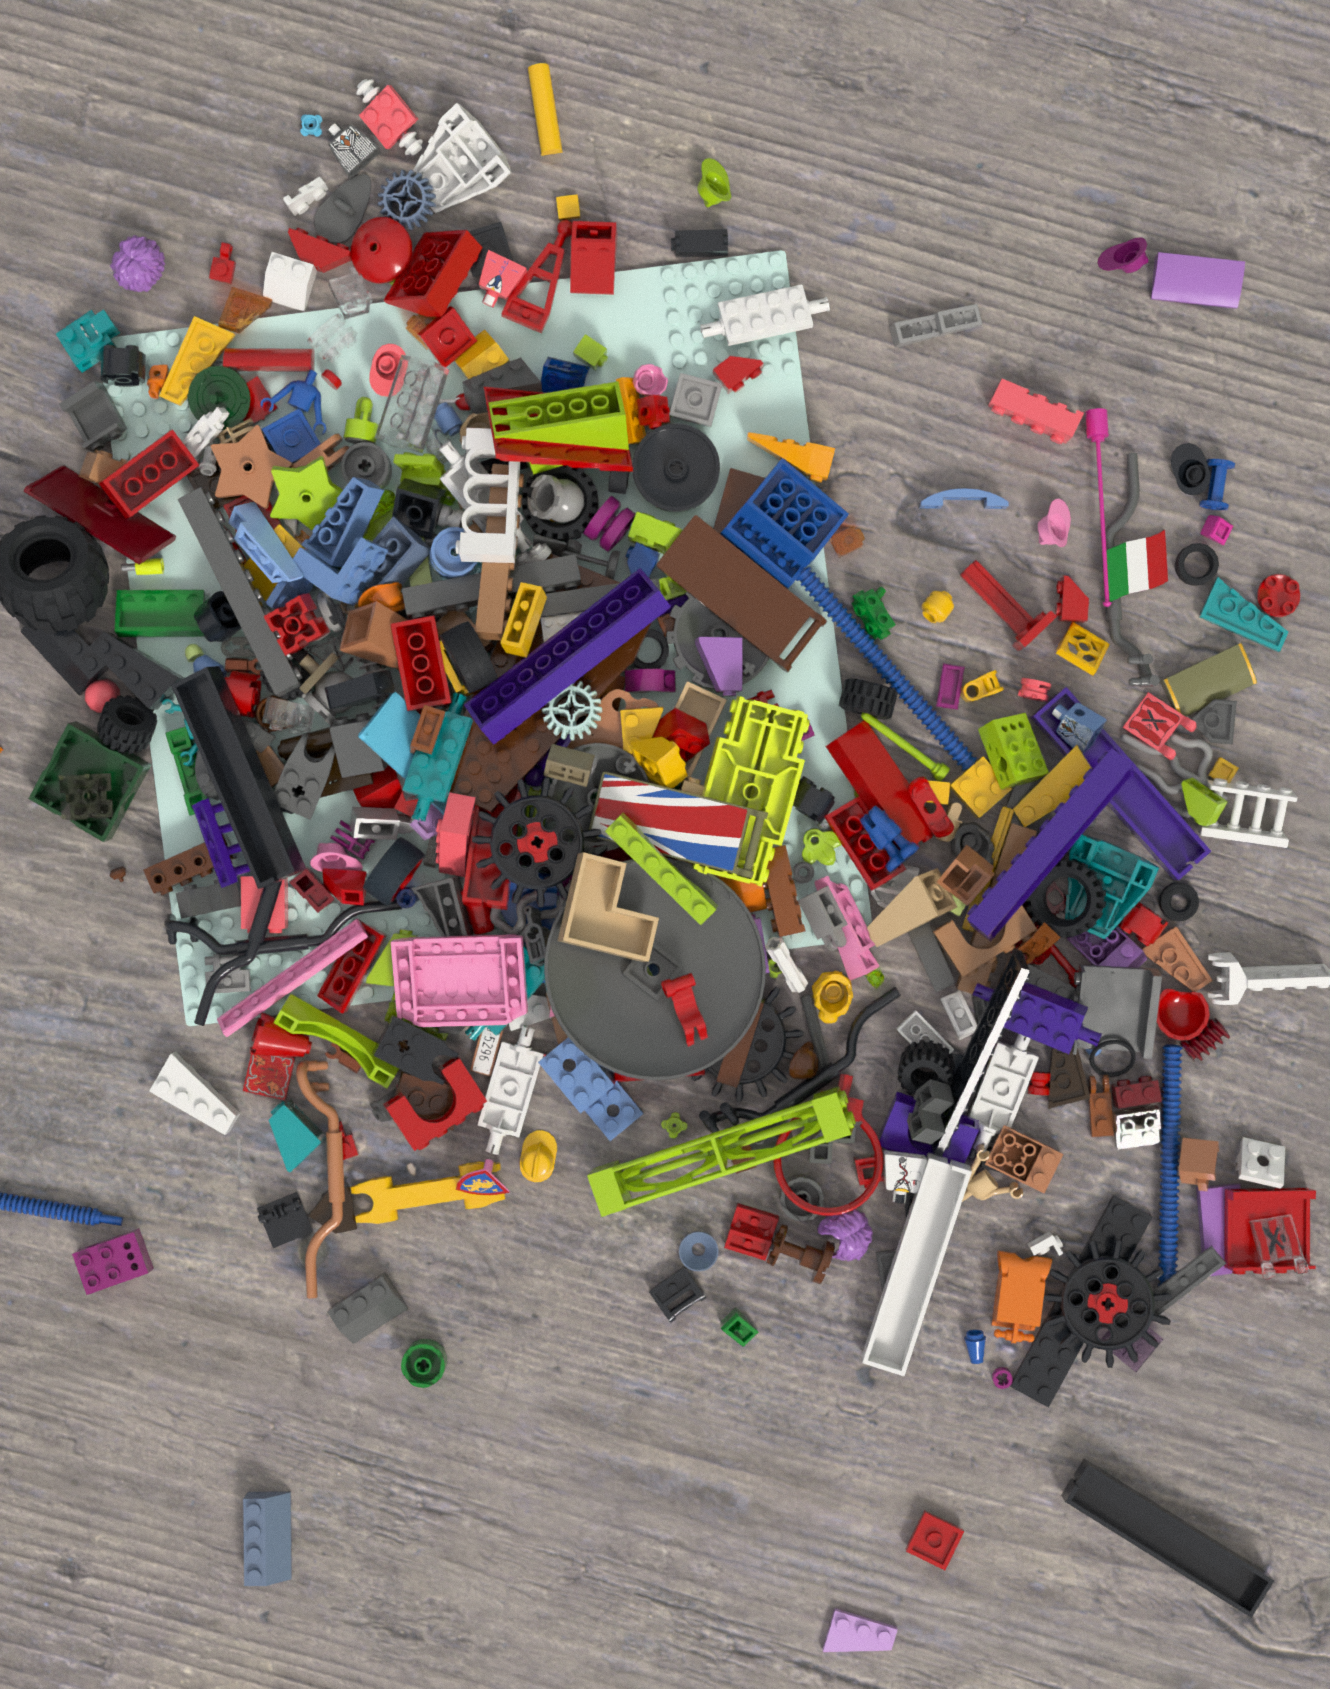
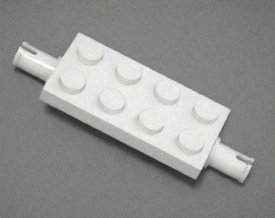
[700,284,830,346]
[439,441,533,552]
[477,1025,544,1155]
[968,1034,1039,1152]

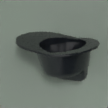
[1171,443,1210,495]

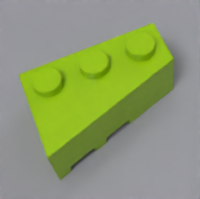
[628,511,685,554]

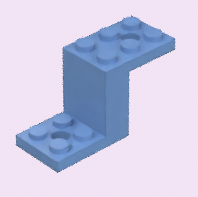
[266,537,389,609]
[538,1038,644,1141]

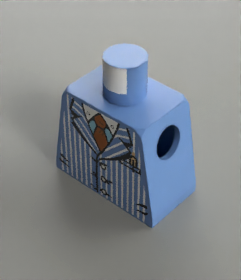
[1052,703,1107,754]

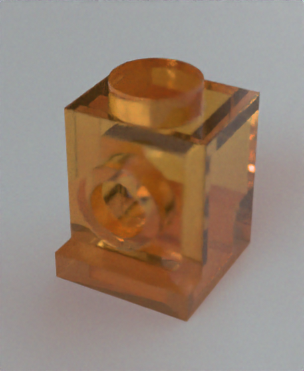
[830,525,865,559]

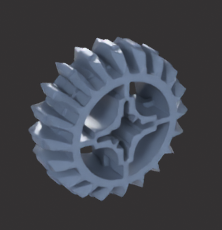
[378,170,436,230]

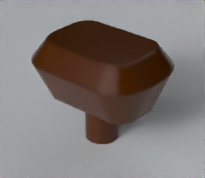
[109,866,126,882]

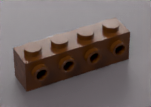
[143,834,237,896]

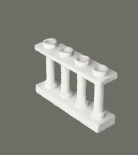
[1197,778,1298,848]

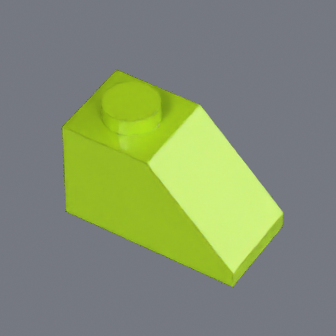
[1181,778,1228,826]

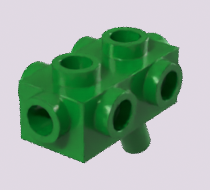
[851,587,896,641]

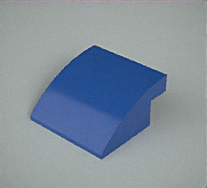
[720,458,849,589]

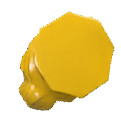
[812,970,853,1024]

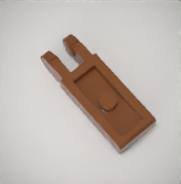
[1088,1075,1114,1137]

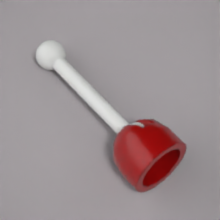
[419,393,471,411]

